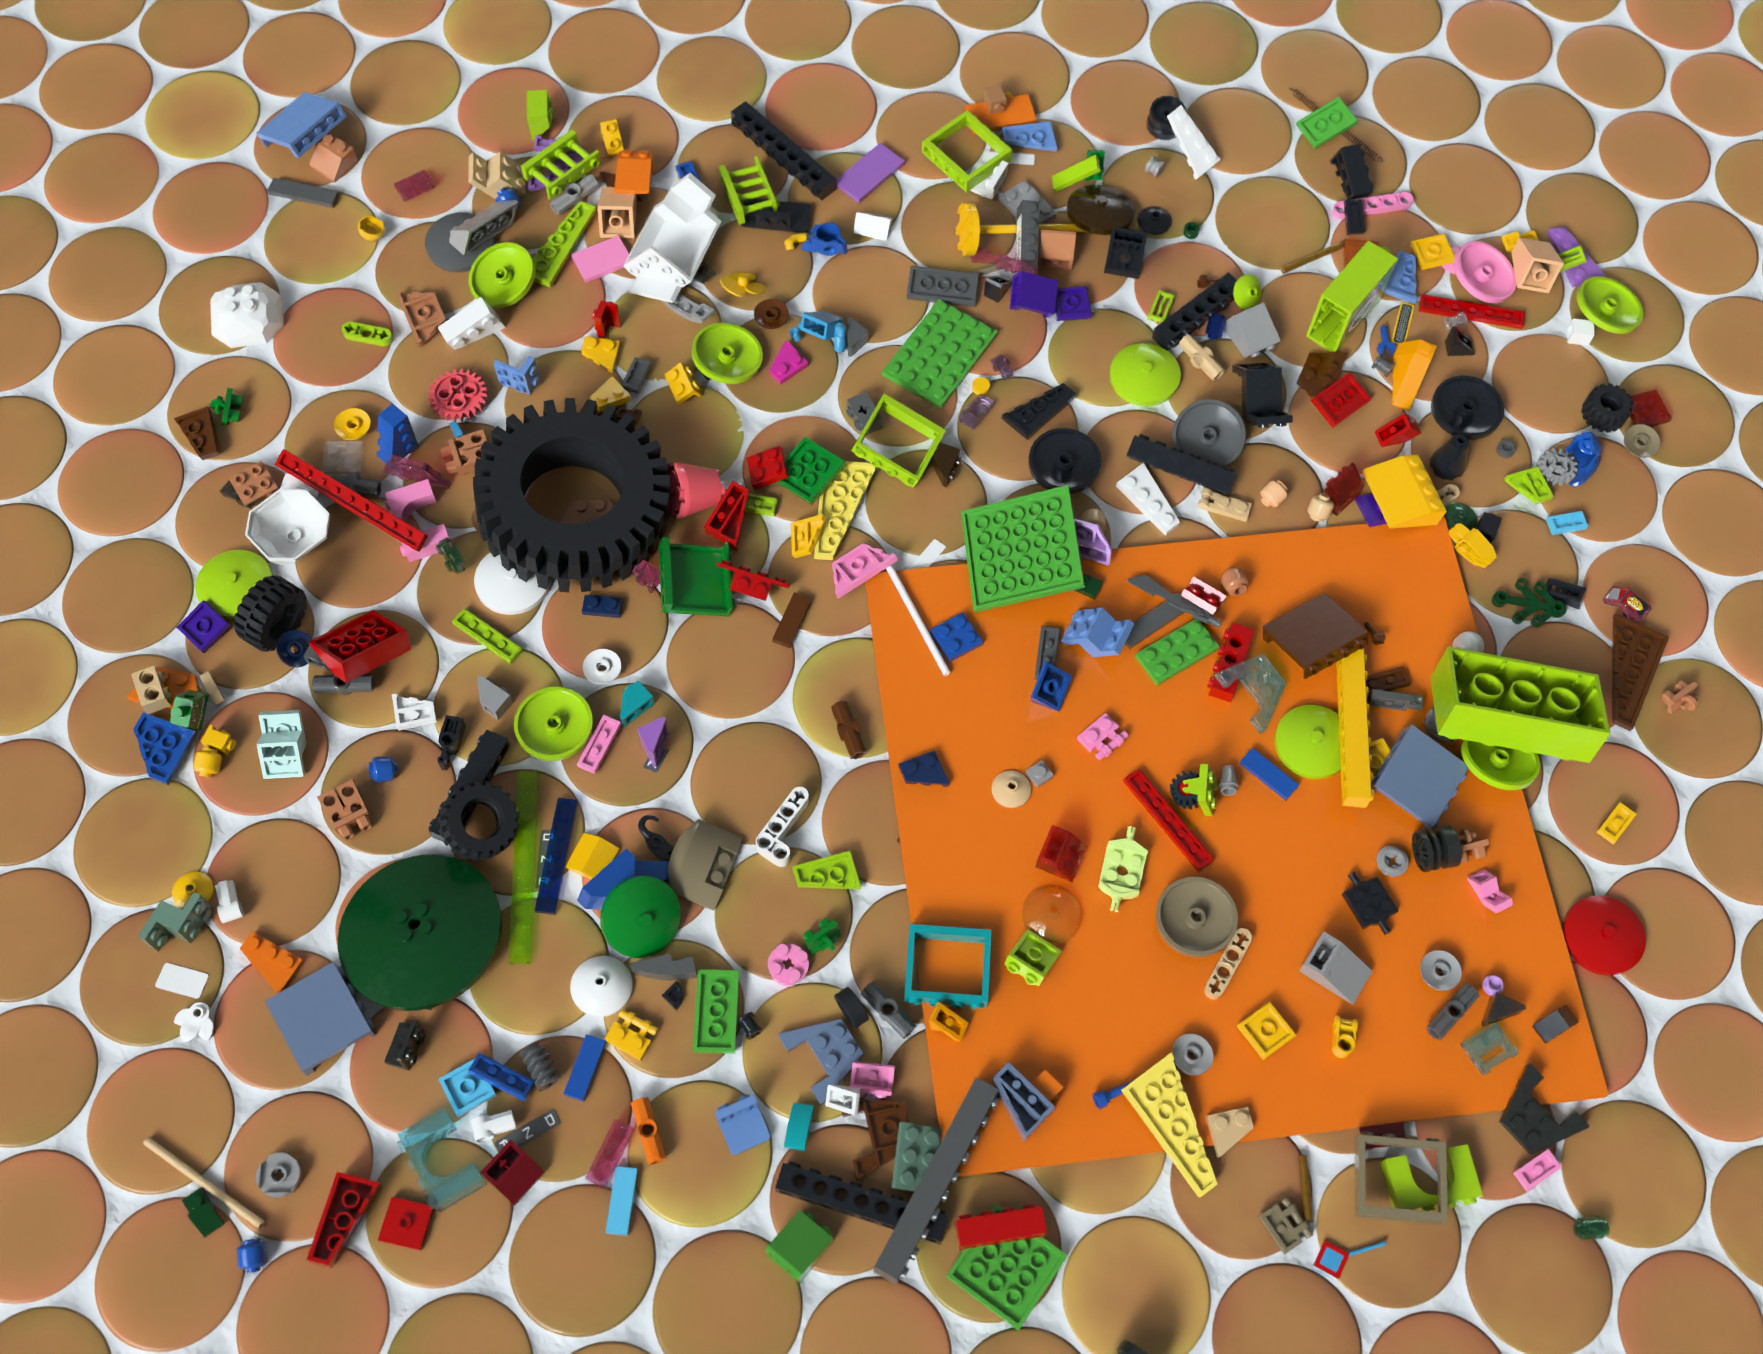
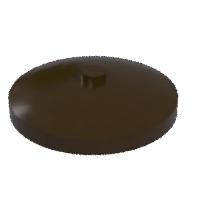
[1067,185,1135,235]

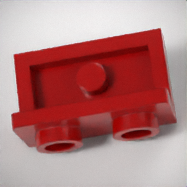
[592,300,621,339]

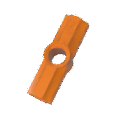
[631,1097,667,1165]

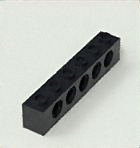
[1152,272,1237,351]

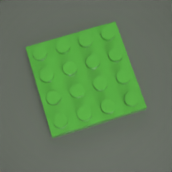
[946,1203,1068,1331]

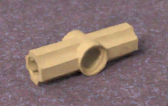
[1179,334,1225,381]

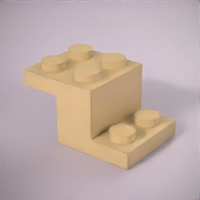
[468,151,526,199]

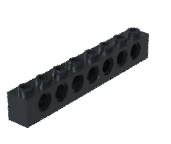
[731,101,837,200]
[775,1162,948,1245]

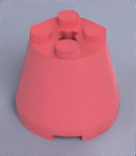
[667,462,725,519]

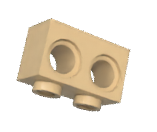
[131,665,171,714]

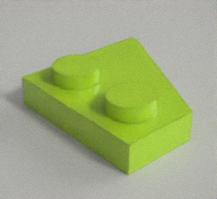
[1504,467,1554,505]

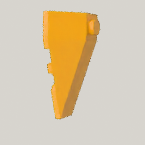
[1392,339,1437,411]

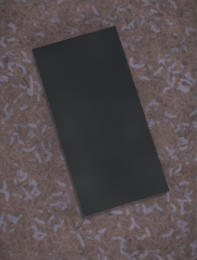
[1343,199,1365,235]

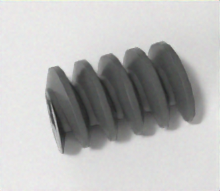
[520,1043,562,1091]

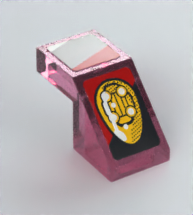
[1603,586,1652,621]

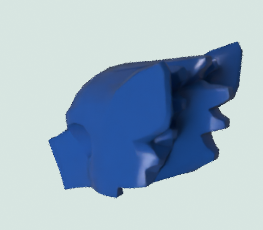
[801,222,848,256]

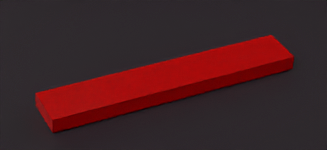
[1418,294,1525,329]
[1123,769,1215,872]

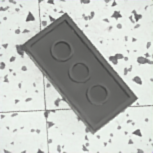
[906,266,979,307]

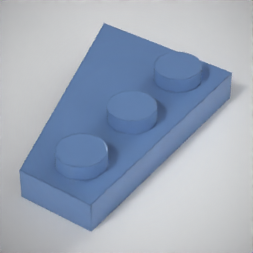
[1001,121,1057,151]

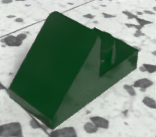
[182,1187,224,1237]

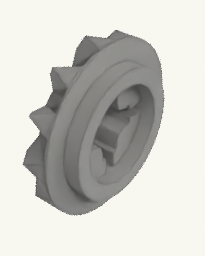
[1376,846,1409,877]

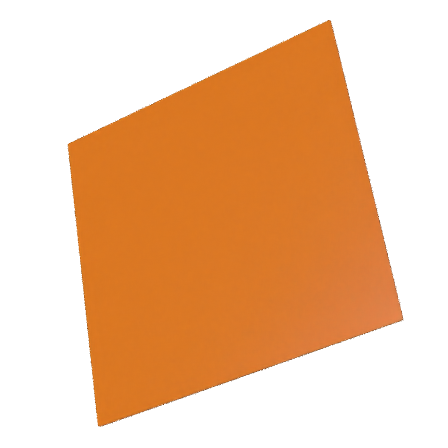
[865,517,1608,1177]

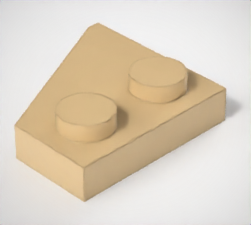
[1206,1107,1254,1158]

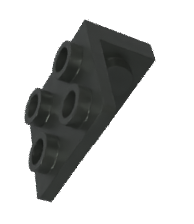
[384,1020,426,1071]

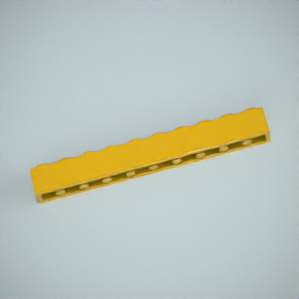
[1336,647,1374,808]

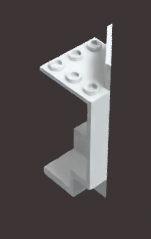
[623,173,721,303]

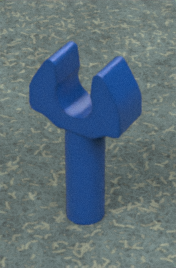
[1377,326,1396,356]

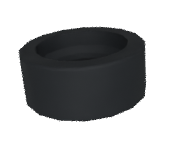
[834,987,869,1028]

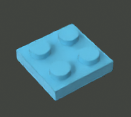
[438,1059,496,1117]

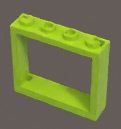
[922,110,1012,193]
[851,394,946,488]

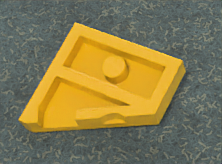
[581,336,620,373]

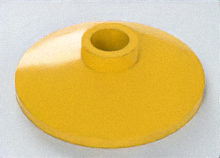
[334,408,371,440]
[172,871,214,909]

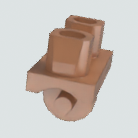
[1661,680,1698,715]
[1458,828,1489,863]

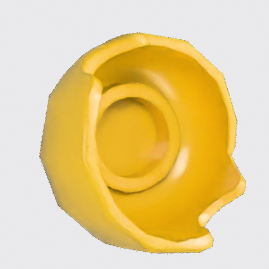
[358,216,385,241]

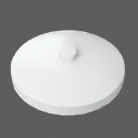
[474,553,551,615]

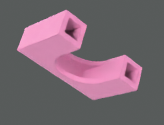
[384,479,452,563]

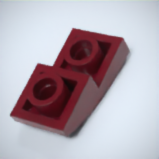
[1359,1122,1406,1149]

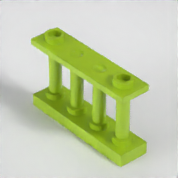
[521,130,601,200]
[718,156,780,225]

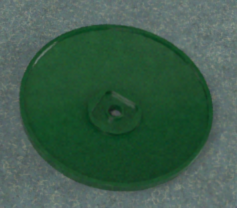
[338,854,502,1011]

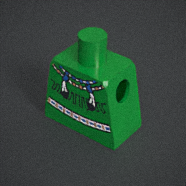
[170,690,209,730]

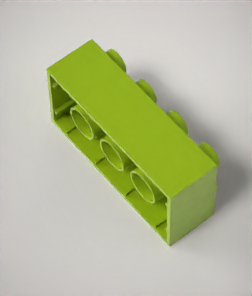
[1430,646,1610,763]

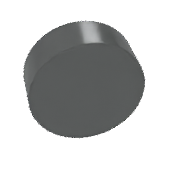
[1496,439,1516,458]

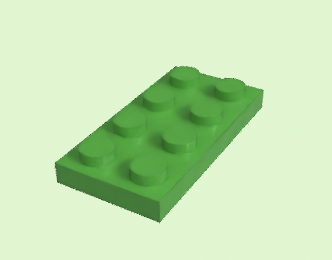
[1135,619,1220,686]
[693,969,739,1054]

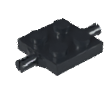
[1342,872,1398,935]

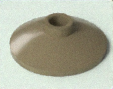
[1624,424,1660,458]

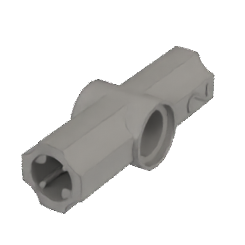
[550,174,599,215]

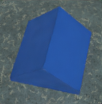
[1031,661,1072,711]

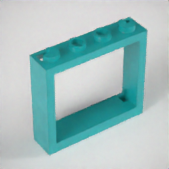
[904,924,991,1010]

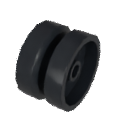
[1146,96,1186,140]

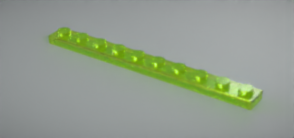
[509,771,538,965]

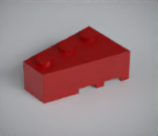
[704,481,750,551]

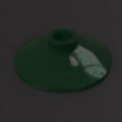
[1443,503,1478,531]

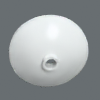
[570,956,633,1017]

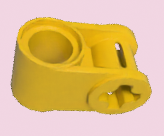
[1332,1015,1358,1058]

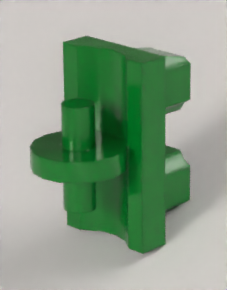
[1084,149,1105,181]
[210,388,242,425]
[803,918,842,956]

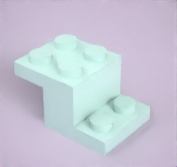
[257,710,307,779]

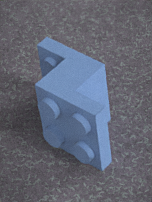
[1061,607,1134,657]

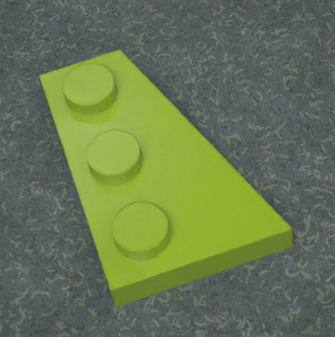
[792,851,861,890]

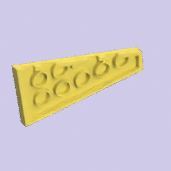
[814,461,877,560]
[1121,1052,1217,1197]

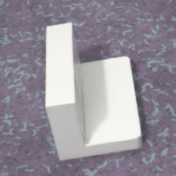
[853,211,893,240]

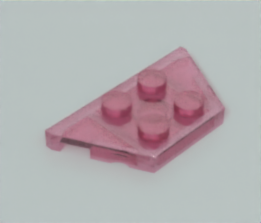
[382,455,452,489]

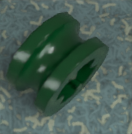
[1183,222,1200,239]

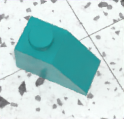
[620,681,655,728]

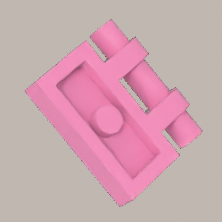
[1077,713,1128,760]

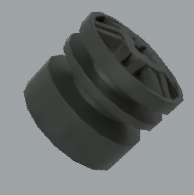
[1412,825,1462,872]

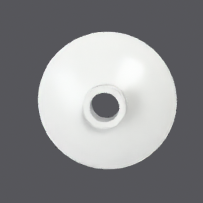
[583,649,621,685]

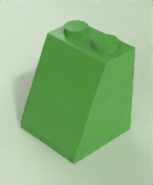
[765,1210,834,1284]

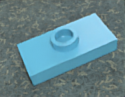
[1546,511,1588,535]

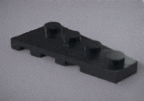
[1001,383,1076,440]

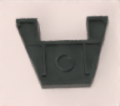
[1499,1063,1590,1154]

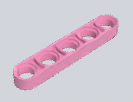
[1332,192,1413,219]

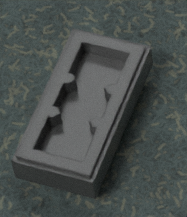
[621,357,652,394]

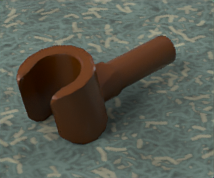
[1197,274,1220,288]
[1364,622,1386,645]

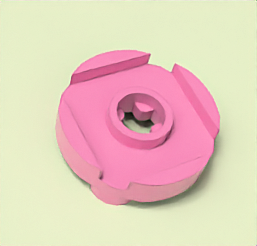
[768,944,809,986]

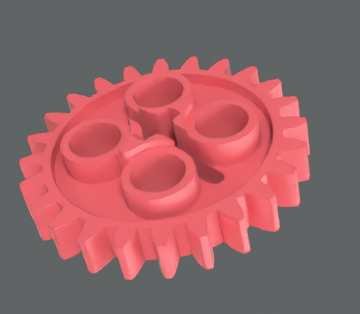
[428,369,488,422]

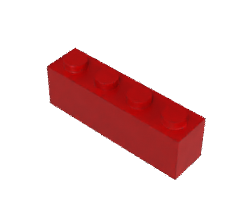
[955,1204,1047,1250]

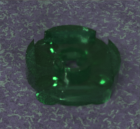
[436,537,465,574]

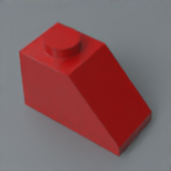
[1374,413,1421,447]

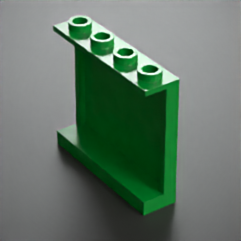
[658,537,735,617]

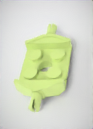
[1098,826,1148,912]

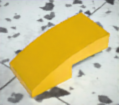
[1501,230,1539,252]

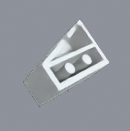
[438,297,506,350]

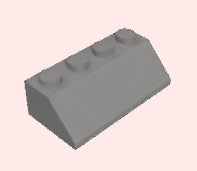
[449,200,518,255]

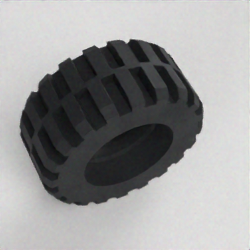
[234,575,307,652]
[438,781,520,861]

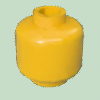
[193,748,222,778]

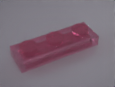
[585,1119,635,1189]

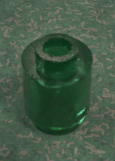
[1573,1216,1609,1240]

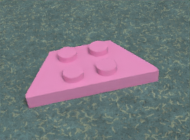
[832,544,898,599]

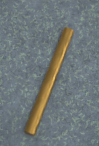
[1281,243,1342,274]

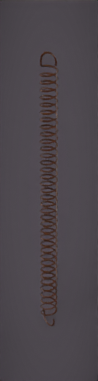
[1289,88,1383,162]

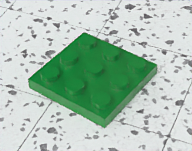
[776,437,847,505]

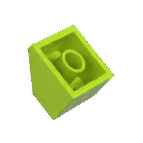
[527,90,555,140]

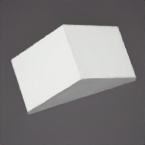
[826,1084,861,1115]

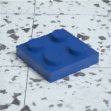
[930,612,983,662]

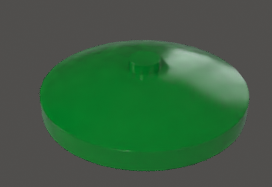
[600,875,681,958]

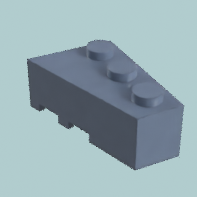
[992,1062,1055,1142]

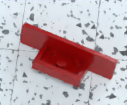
[715,560,790,601]

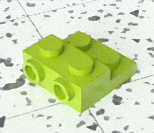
[1004,929,1062,986]

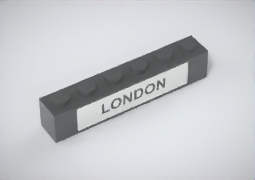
[1015,200,1039,275]

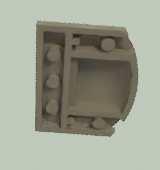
[667,819,742,911]

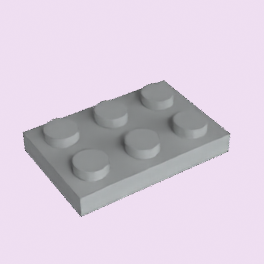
[999,180,1057,224]

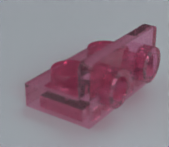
[394,170,435,202]

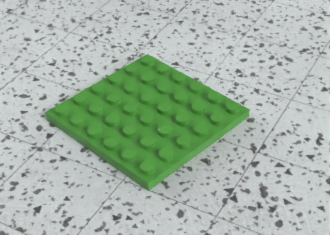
[961,485,1085,613]

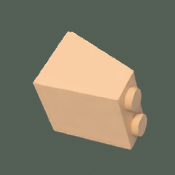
[598,187,637,238]
[1512,237,1564,293]

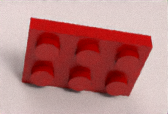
[1310,372,1372,428]

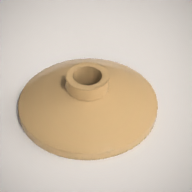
[992,771,1031,808]

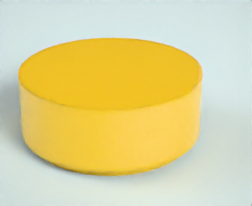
[972,377,990,395]

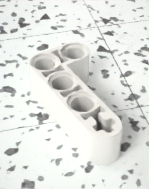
[756,787,809,867]

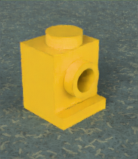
[201,725,236,757]

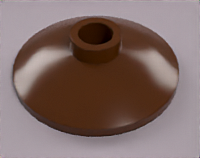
[754,299,789,329]

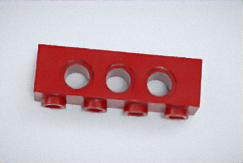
[1207,622,1254,702]

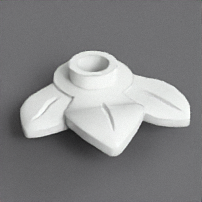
[174,1002,214,1042]

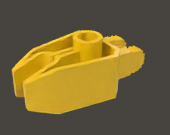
[1448,523,1497,568]

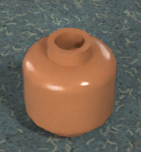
[1221,568,1249,596]

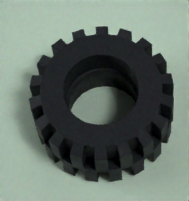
[1581,383,1634,433]

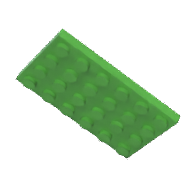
[882,299,998,409]

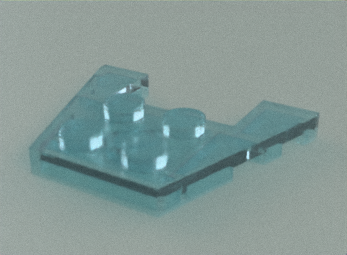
[1214,653,1286,734]

